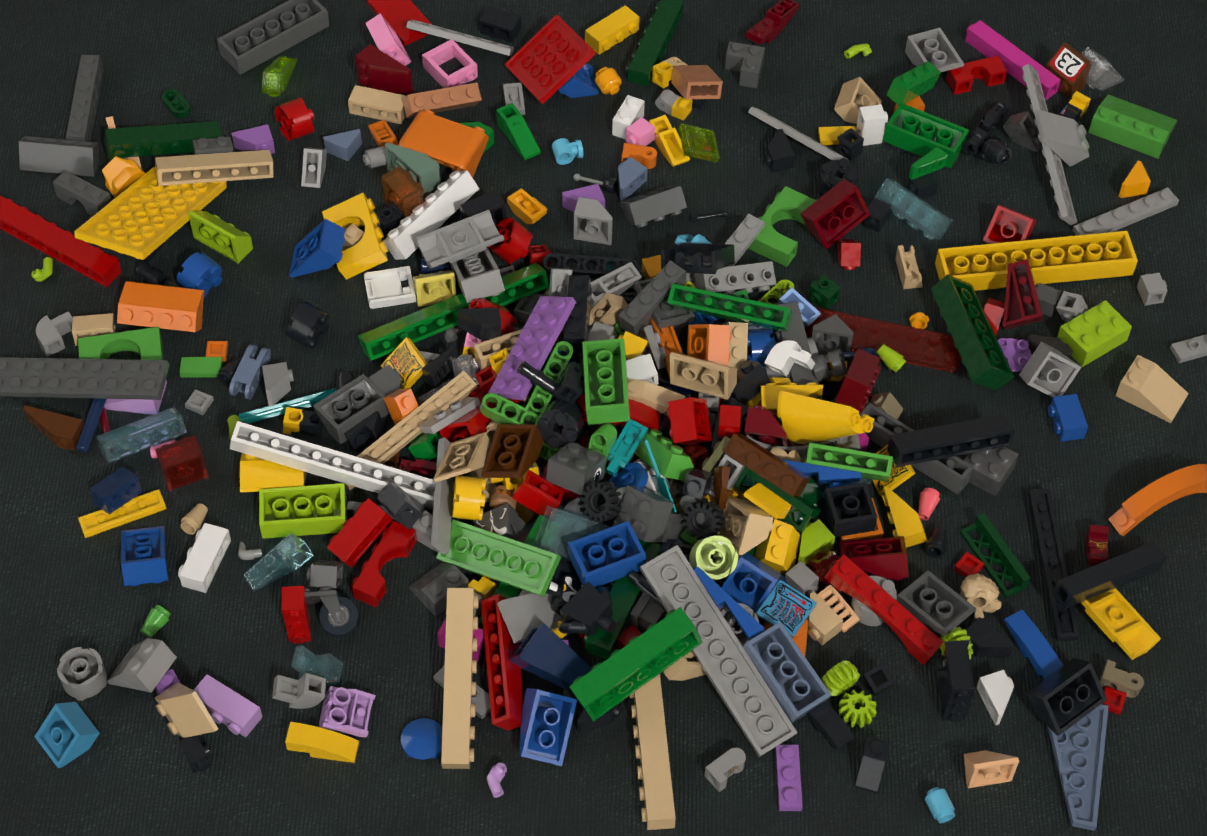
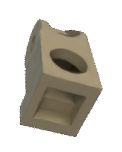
[1099,660,1144,698]

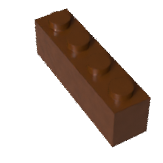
[723,433,810,496]

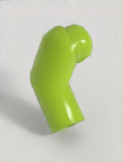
[844,43,872,59]

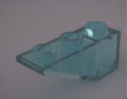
[243,533,313,591]

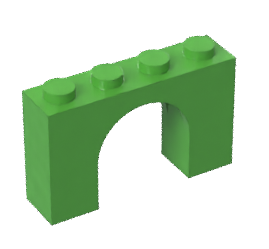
[748,186,817,267]
[78,327,164,360]

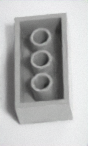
[450,247,505,303]

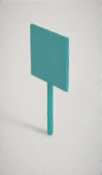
[644,439,677,513]

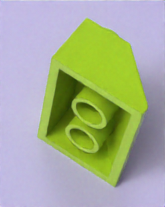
[188,211,253,263]

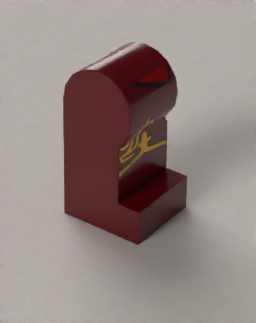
[1086,525,1109,566]

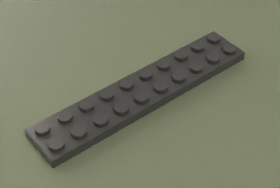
[0,357,170,400]

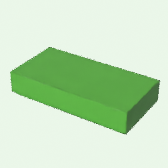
[180,357,223,378]

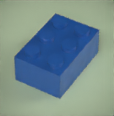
[568,521,646,587]

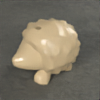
[960,574,1001,619]

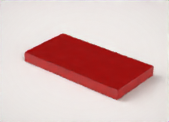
[367,0,431,46]

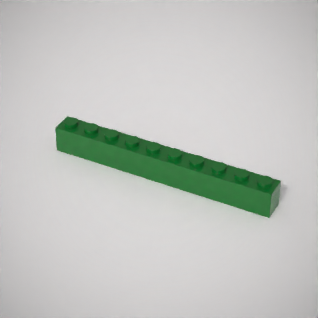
[358,263,550,361]

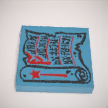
[756,580,817,639]

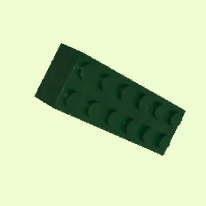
[931,275,1014,391]

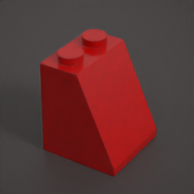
[439,401,495,443]

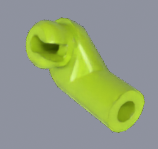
[31,257,53,282]

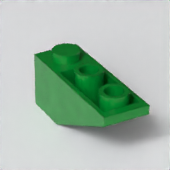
[496,103,541,161]

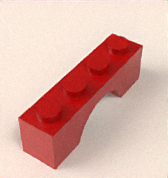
[351,521,417,608]

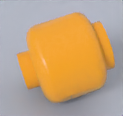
[595,67,622,95]

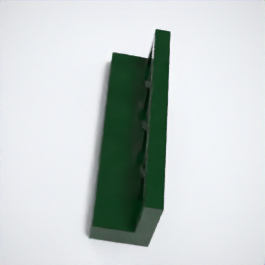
[734,466,821,532]
[960,513,1031,599]

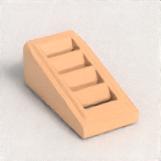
[817,585,860,633]

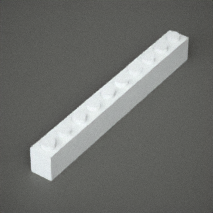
[230,421,435,510]

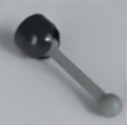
[573,173,618,194]

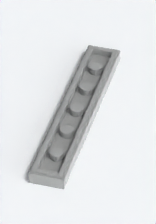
[406,19,514,56]
[748,106,847,160]
[431,437,454,555]

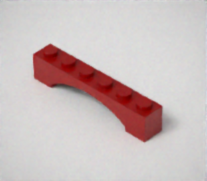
[824,555,944,665]

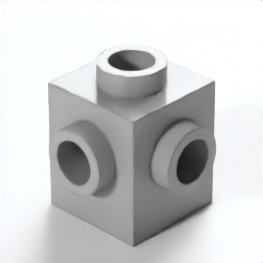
[1056,291,1088,322]

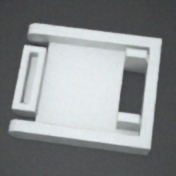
[364,266,416,309]

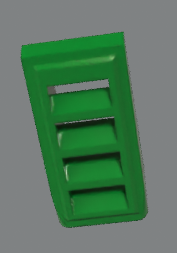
[909,147,948,180]

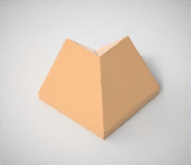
[964,750,1019,788]

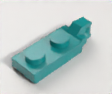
[606,419,648,476]

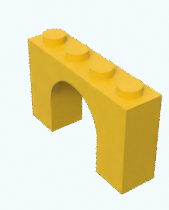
[322,193,388,280]

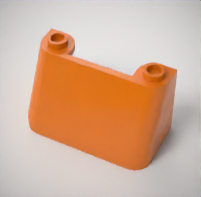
[398,109,489,178]

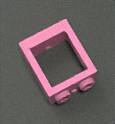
[365,13,411,66]
[422,39,478,88]

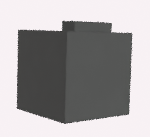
[627,593,667,634]

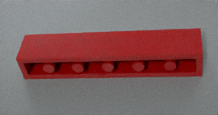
[481,594,524,731]

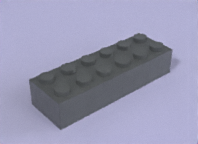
[217,0,329,75]

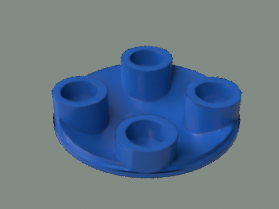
[401,718,443,760]

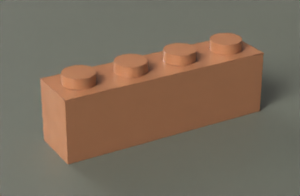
[402,82,482,118]

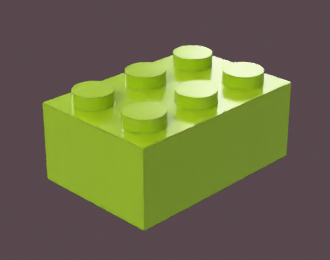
[1056,300,1132,367]

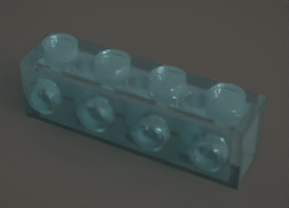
[875,178,953,240]
[96,407,187,463]

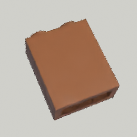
[671,65,723,100]

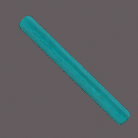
[239,388,336,424]

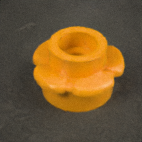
[909,312,929,330]

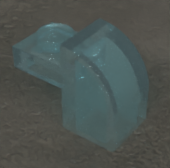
[291,645,344,685]

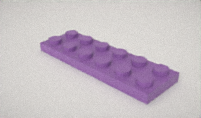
[488,296,576,400]

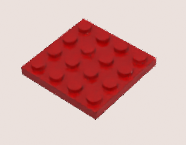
[504,14,596,104]

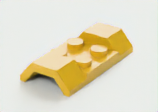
[1081,588,1161,660]

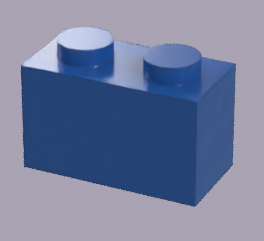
[1048,394,1088,442]

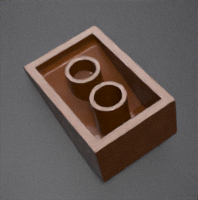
[481,424,544,478]

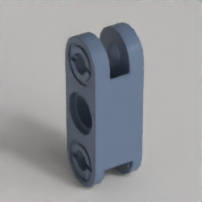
[229,344,271,400]

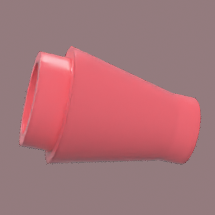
[918,488,940,520]

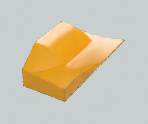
[102,156,145,198]
[507,188,548,224]

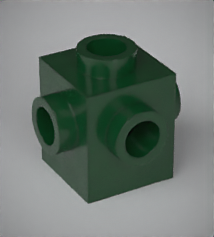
[808,275,841,311]

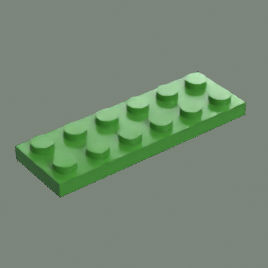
[436,519,561,597]

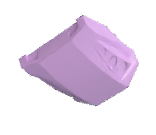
[319,686,375,737]

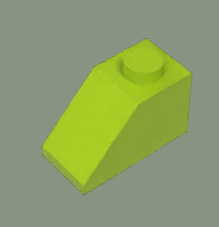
[798,519,835,565]

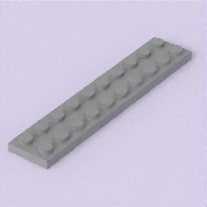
[640,545,797,757]

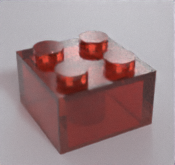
[155,435,209,491]

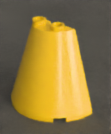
[777,391,875,444]

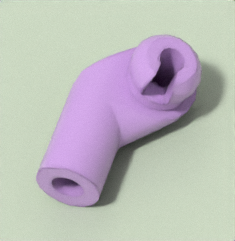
[486,763,507,798]

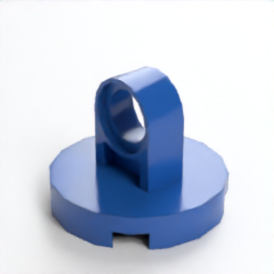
[609,462,649,489]

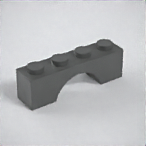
[619,261,687,336]

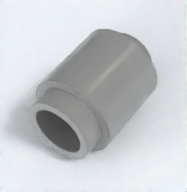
[363,146,387,169]

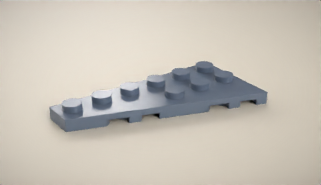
[1048,704,1109,831]

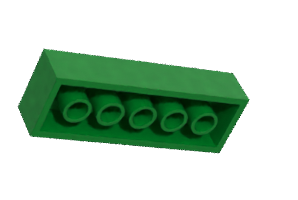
[569,607,703,722]

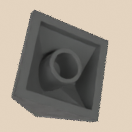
[812,314,853,361]

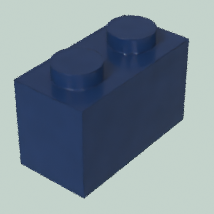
[89,467,143,515]

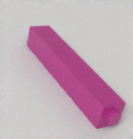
[965,20,1061,101]

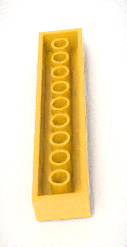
[935,231,1138,291]

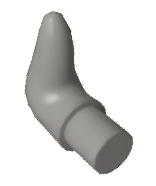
[238,542,262,560]

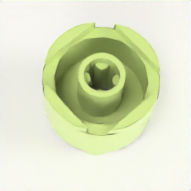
[689,536,738,581]

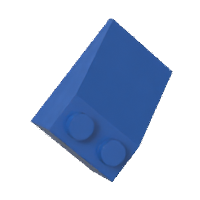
[289,219,345,278]
[121,526,168,586]
[520,688,577,766]

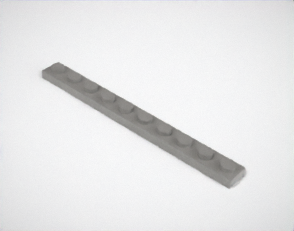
[1022,64,1077,225]

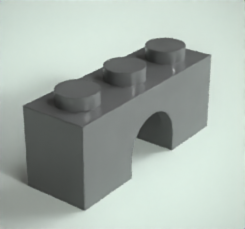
[53,170,111,216]

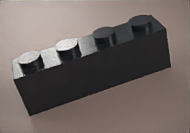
[564,275,592,354]

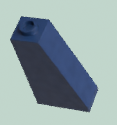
[510,623,592,693]

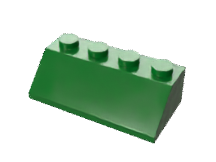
[883,104,969,168]

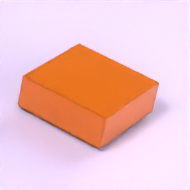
[206,341,228,361]

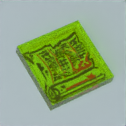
[678,123,720,162]

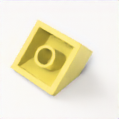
[413,270,456,307]

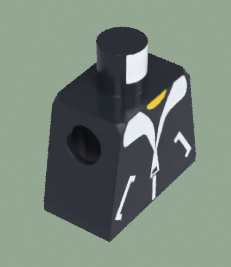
[546,575,583,616]

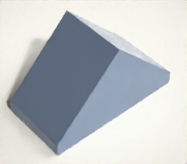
[323,129,362,161]

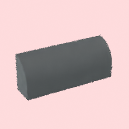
[18,136,99,177]

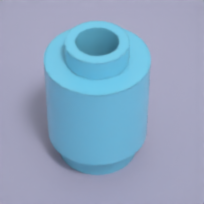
[925,787,955,823]

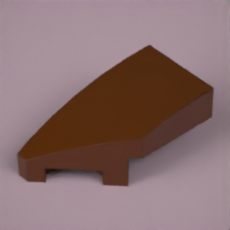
[713,466,734,510]

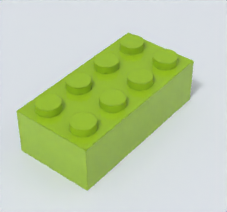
[259,483,347,539]

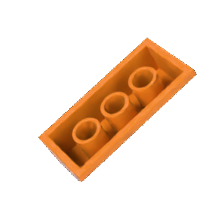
[117,281,204,332]

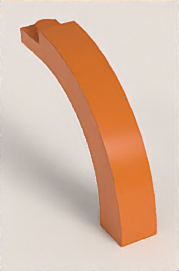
[1108,464,1207,536]

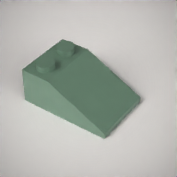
[385,142,441,201]

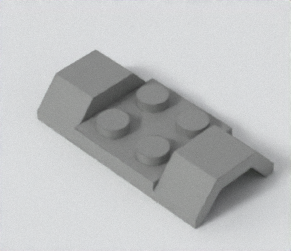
[416,210,504,268]

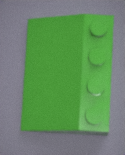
[1088,94,1177,159]

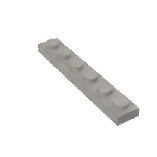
[1072,188,1179,236]

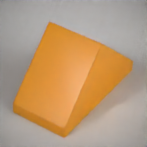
[1118,160,1151,198]

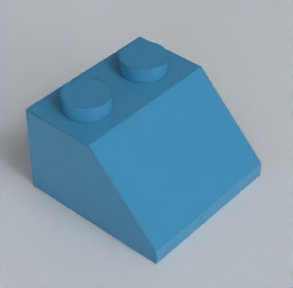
[34,702,100,768]

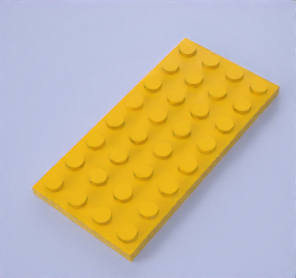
[74,166,227,260]

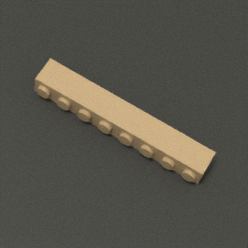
[441,588,479,769]
[630,674,676,830]

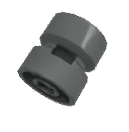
[812,349,847,382]

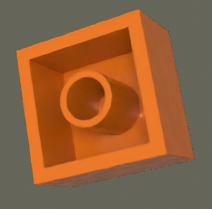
[687,324,731,366]

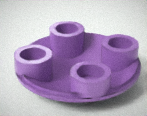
[998,338,1032,372]

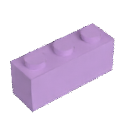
[194,675,262,737]

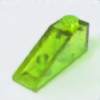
[262,56,297,97]

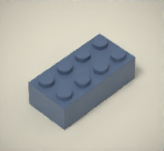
[743,622,831,723]

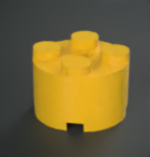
[452,476,486,521]

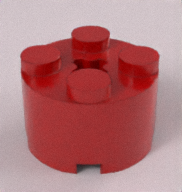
[275,97,314,141]
[488,218,533,264]

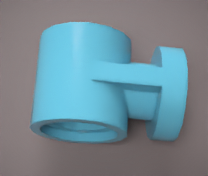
[552,138,583,165]

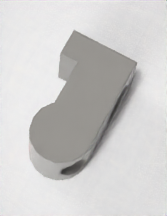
[704,748,746,792]

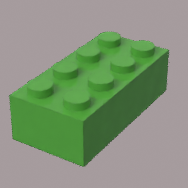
[582,338,630,425]

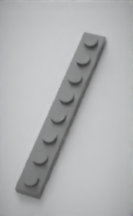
[673,214,765,338]

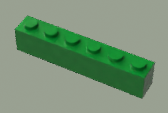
[667,283,793,332]

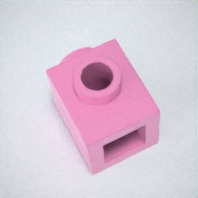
[626,117,655,146]

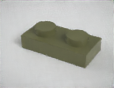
[702,436,730,473]

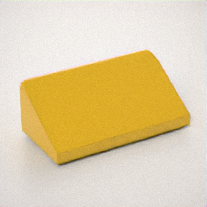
[743,483,791,519]

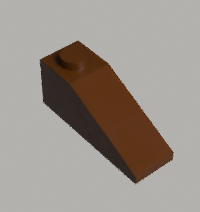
[23,405,84,451]

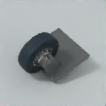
[305,587,359,636]

